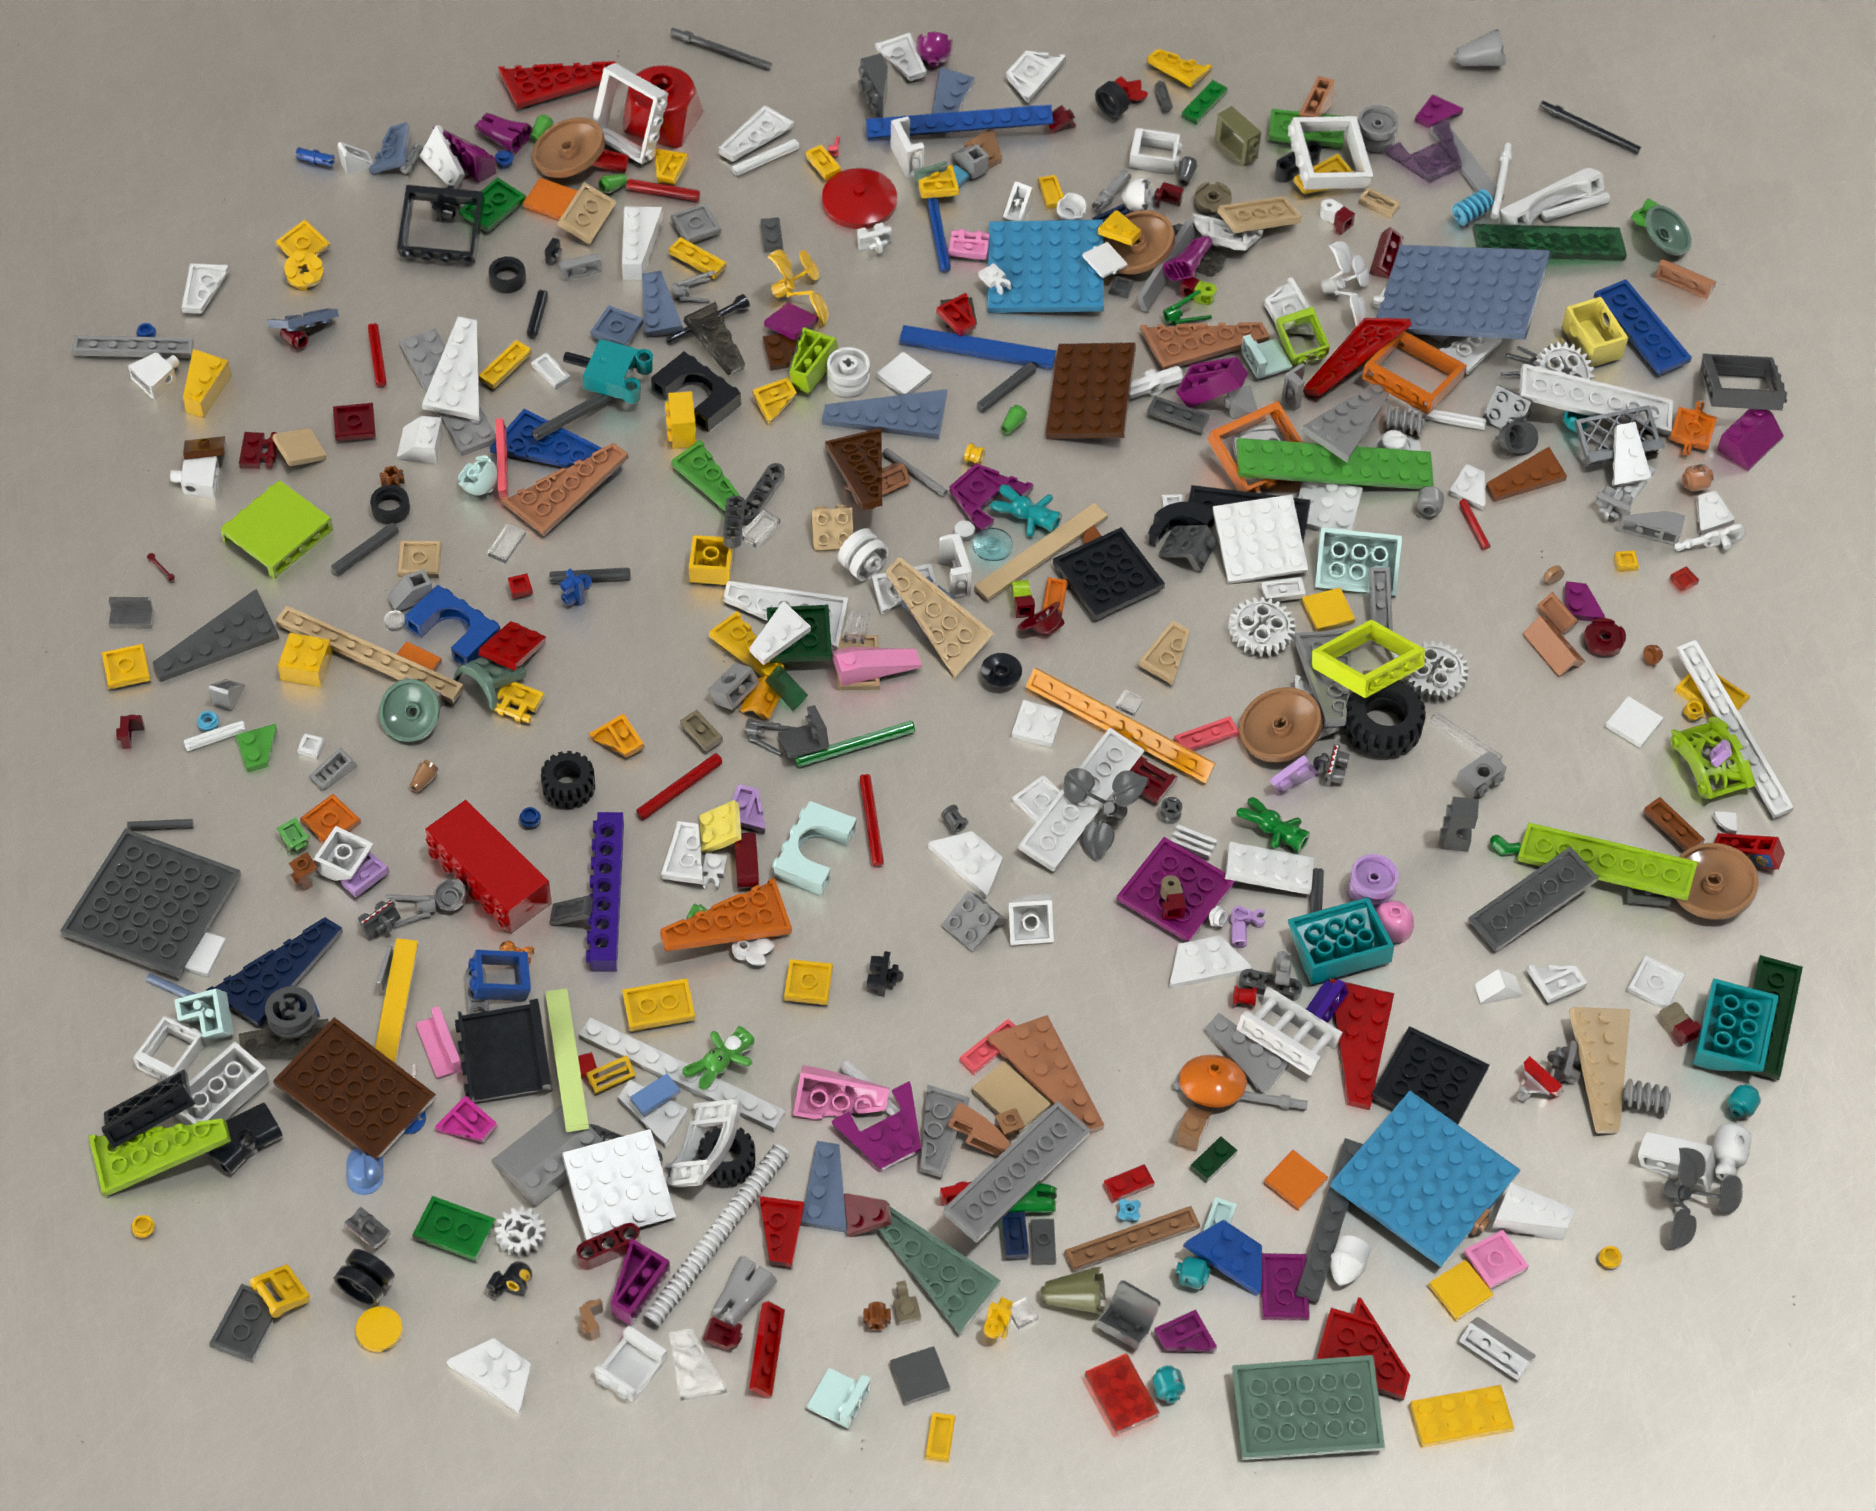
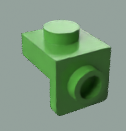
[1631,198,1659,227]
[276,817,310,851]

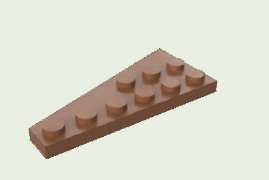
[1140,322,1270,370]
[501,443,629,536]
[987,1015,1104,1134]

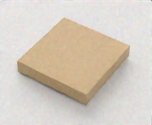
[273,428,327,466]
[397,540,442,578]

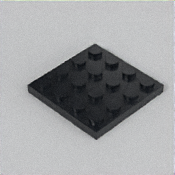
[1053,527,1165,621]
[1371,1026,1490,1125]

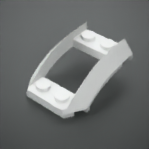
[665,1099,742,1187]

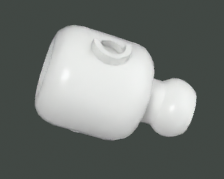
[1712,1123,1751,1180]

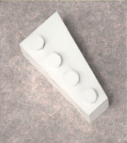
[622,207,663,280]

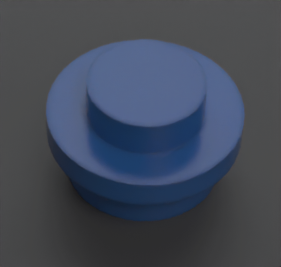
[495,150,514,168]
[136,323,156,337]
[519,807,541,828]

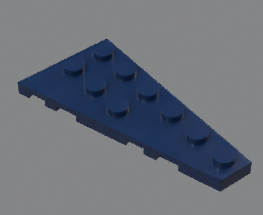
[206,917,343,1027]

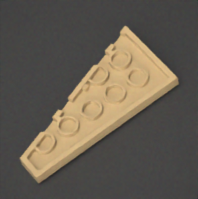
[1569,1007,1630,1134]

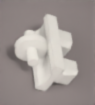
[857,223,892,254]

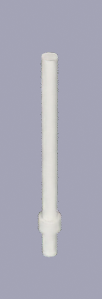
[1491,143,1512,220]

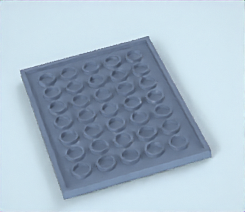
[1376,245,1551,340]

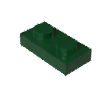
[1190,1136,1238,1183]

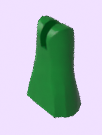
[1008,1183,1057,1213]

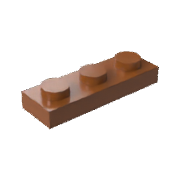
[1643,797,1705,851]

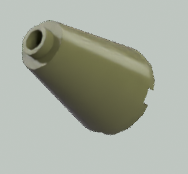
[1041,1267,1105,1314]

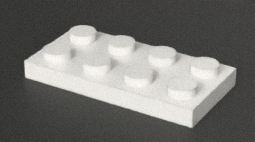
[1225,842,1314,895]

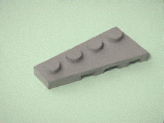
[1205,1013,1289,1094]
[920,1085,970,1178]

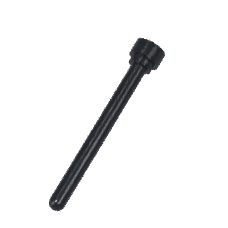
[666,294,750,344]

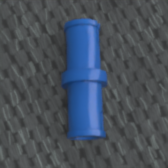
[295,147,335,167]

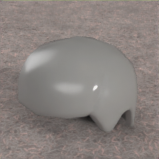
[434,878,467,911]

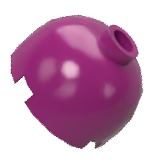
[917,32,953,66]

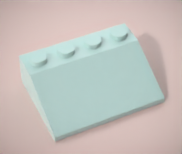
[1315,527,1402,596]

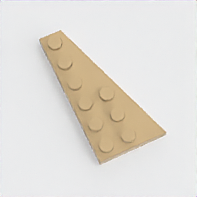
[885,556,994,678]

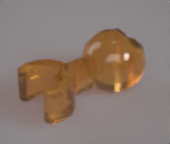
[499,941,535,964]

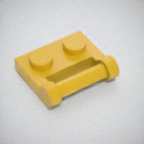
[250,1264,310,1318]

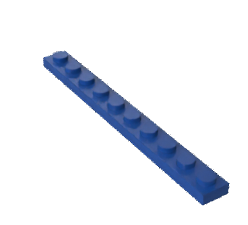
[866,105,1053,139]

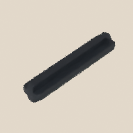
[527,290,548,338]

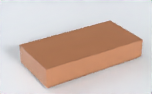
[1537,592,1579,635]

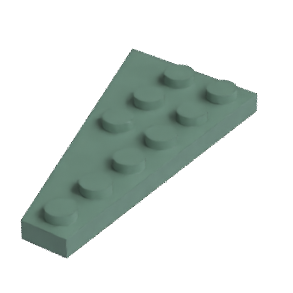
[877,1207,1001,1335]

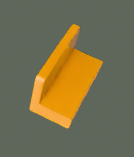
[740,675,785,721]

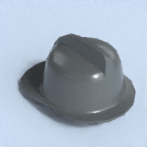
[1495,421,1538,453]

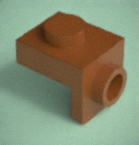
[289,852,318,890]

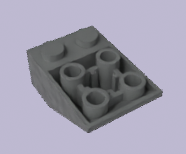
[858,53,888,118]

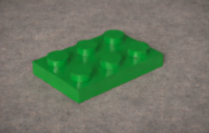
[459,177,526,233]
[412,1196,496,1261]

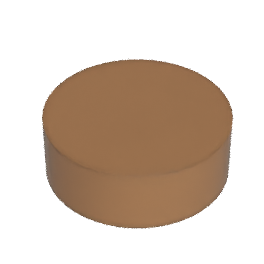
[1544,565,1565,585]

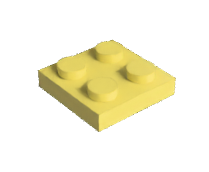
[699,800,742,854]

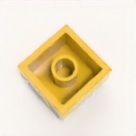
[665,391,696,449]
[689,535,734,585]
[278,633,333,687]

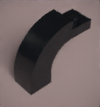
[1148,502,1215,547]

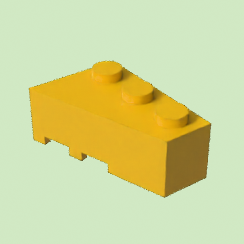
[183,349,232,418]

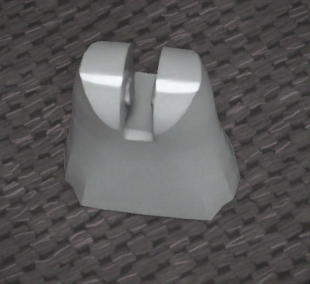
[712,1256,778,1326]

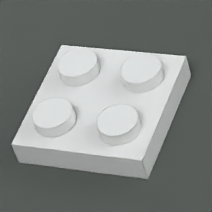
[1011,700,1063,748]

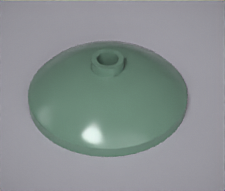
[1645,205,1692,255]
[379,679,440,742]

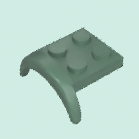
[453,657,526,710]

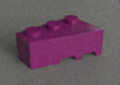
[1176,356,1249,408]
[611,1238,670,1326]

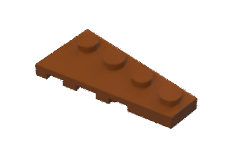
[1486,447,1567,502]

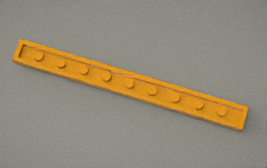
[1026,668,1216,783]

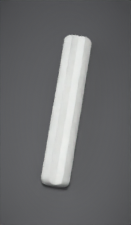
[184,720,246,751]

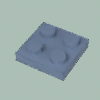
[590,305,643,346]

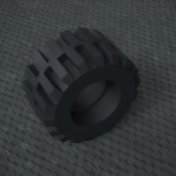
[541,751,596,809]
[698,1125,756,1188]

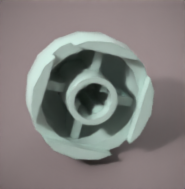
[458,455,498,495]

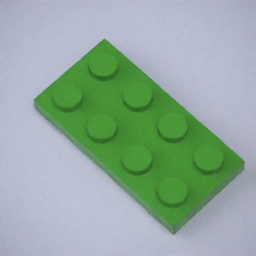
[1268,109,1344,148]

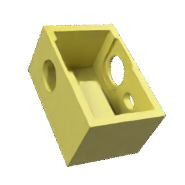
[1561,297,1628,367]

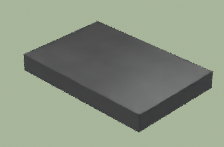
[209,1284,282,1363]

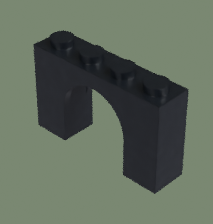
[651,351,741,432]

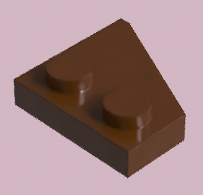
[763,334,800,371]

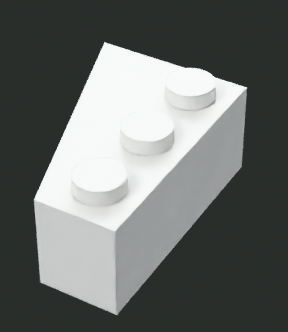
[1638,1132,1716,1192]
[1491,1183,1575,1240]

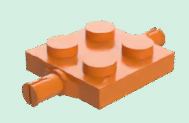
[1669,401,1717,455]

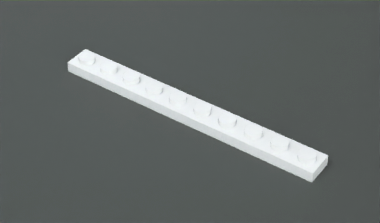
[1677,640,1794,819]
[579,1018,785,1132]

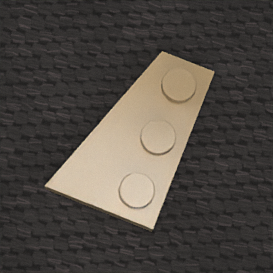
[1138,620,1190,685]

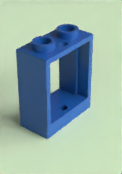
[468,950,531,1001]

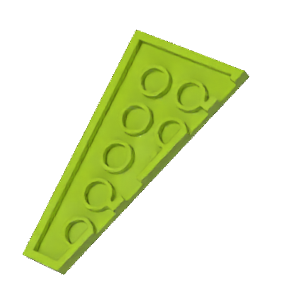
[88,1119,231,1197]

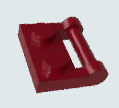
[1129,756,1178,804]

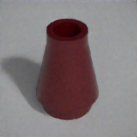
[280,328,309,349]

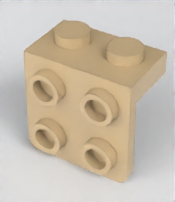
[811,505,853,550]

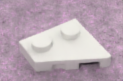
[1696,490,1735,535]

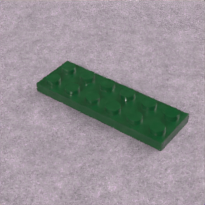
[1747,955,1803,1080]

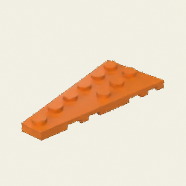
[660,878,792,952]

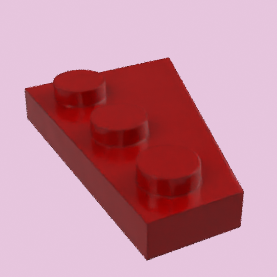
[759,1196,805,1268]

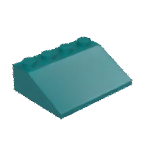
[1288,897,1394,985]
[1692,978,1779,1072]

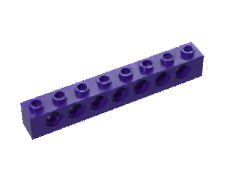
[586,812,624,972]

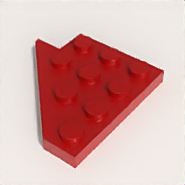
[1317,1297,1411,1400]

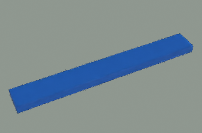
[899,325,1056,369]

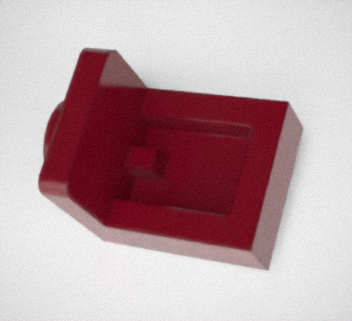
[1048,105,1077,133]
[1154,182,1184,208]
[116,714,145,749]
[702,1317,743,1351]

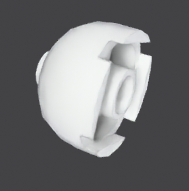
[1122,178,1155,212]

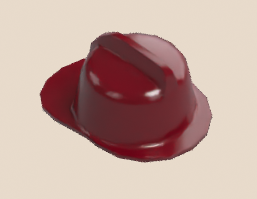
[1017,602,1065,635]

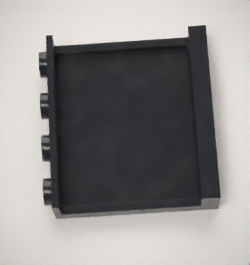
[455,999,552,1103]

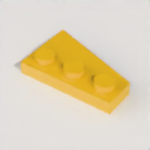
[1147,49,1213,87]

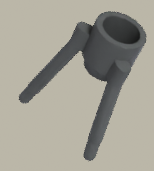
[1500,346,1538,376]
[744,719,797,756]

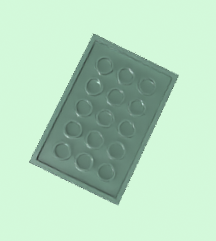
[1232,1355,1385,1460]

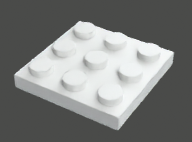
[1298,481,1363,531]

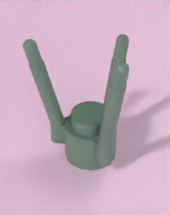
[914,161,954,186]

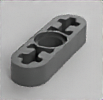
[1239,969,1302,1001]

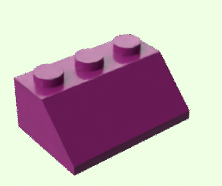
[1717,409,1784,471]

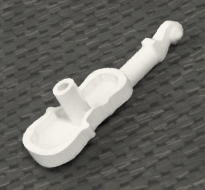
[1674,524,1745,551]

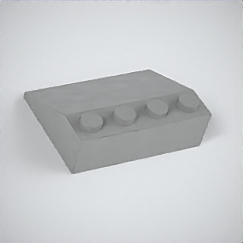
[492,1105,604,1207]

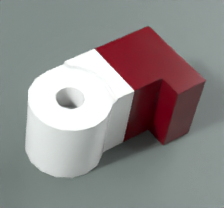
[1320,199,1355,235]

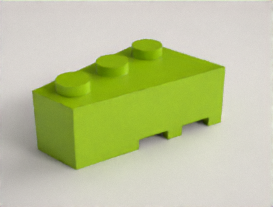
[789,327,838,394]

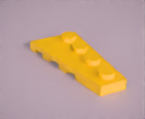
[709,610,784,677]

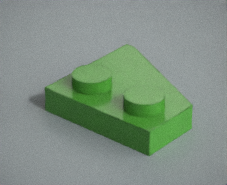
[236,723,277,772]

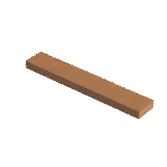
[1064,1206,1200,1273]

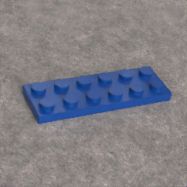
[1593,279,1692,376]

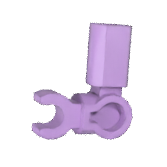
[1229,906,1265,948]

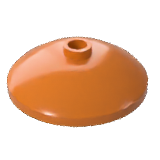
[1179,1055,1247,1108]

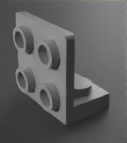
[942,891,1007,951]

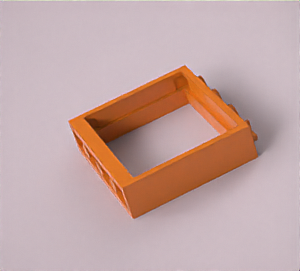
[1362,331,1467,414]
[1207,401,1303,493]

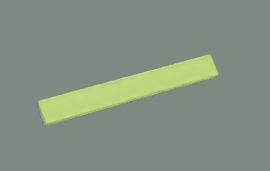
[545,988,589,1132]

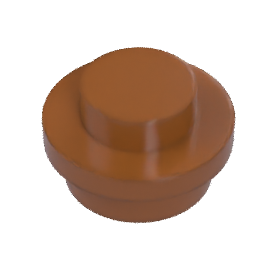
[1643,645,1663,665]

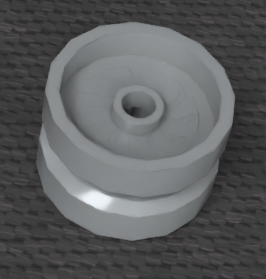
[1358,105,1399,153]

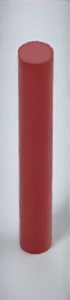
[1459,499,1491,550]

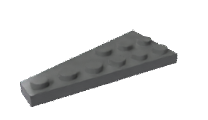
[153,589,279,682]

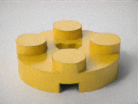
[284,251,324,290]

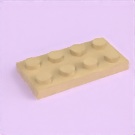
[1217,196,1302,233]

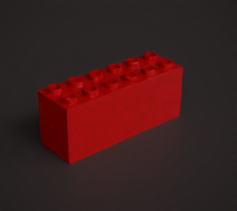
[425,799,552,934]

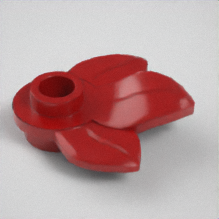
[1114,76,1148,101]

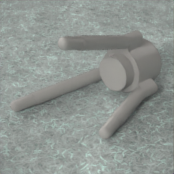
[672,271,715,303]
[384,895,436,928]

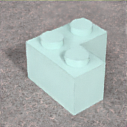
[175,989,234,1040]

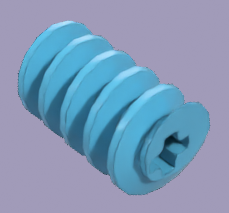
[1452,189,1493,226]

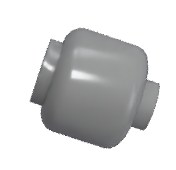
[1417,486,1444,516]

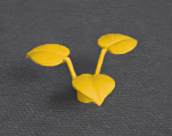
[767,250,829,327]

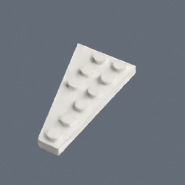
[422,316,480,421]
[723,581,848,650]

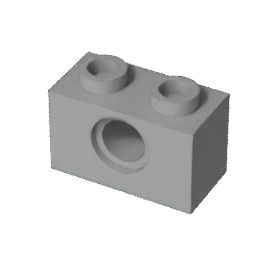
[708,663,759,710]
[1456,750,1507,799]

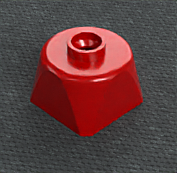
[622,65,704,149]

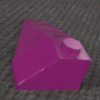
[433,125,497,183]

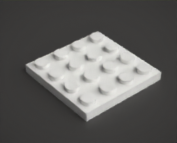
[1212,494,1308,584]
[562,1129,676,1240]

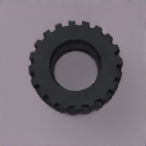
[1343,680,1426,758]

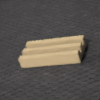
[1358,187,1401,219]

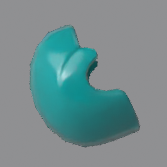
[1563,411,1591,433]

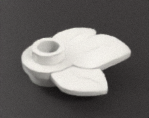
[731,938,775,965]

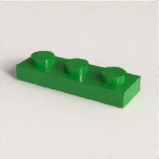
[1181,80,1228,125]

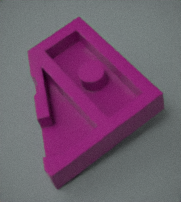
[1564,581,1605,621]
[1154,1309,1217,1352]

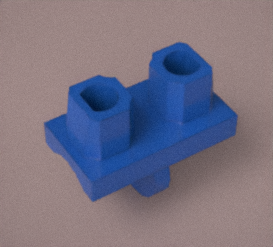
[560,568,592,607]

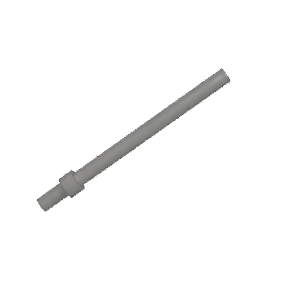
[1173,1081,1308,1110]

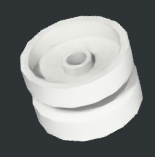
[827,347,870,398]
[838,528,890,581]

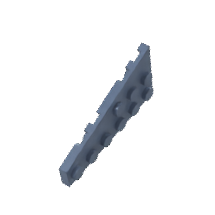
[822,389,948,439]

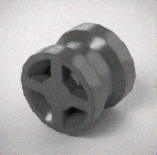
[1160,797,1183,824]

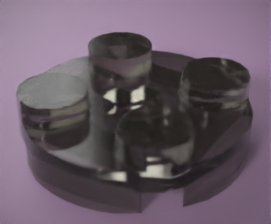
[1196,244,1226,277]

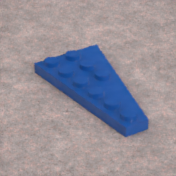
[490,409,621,476]

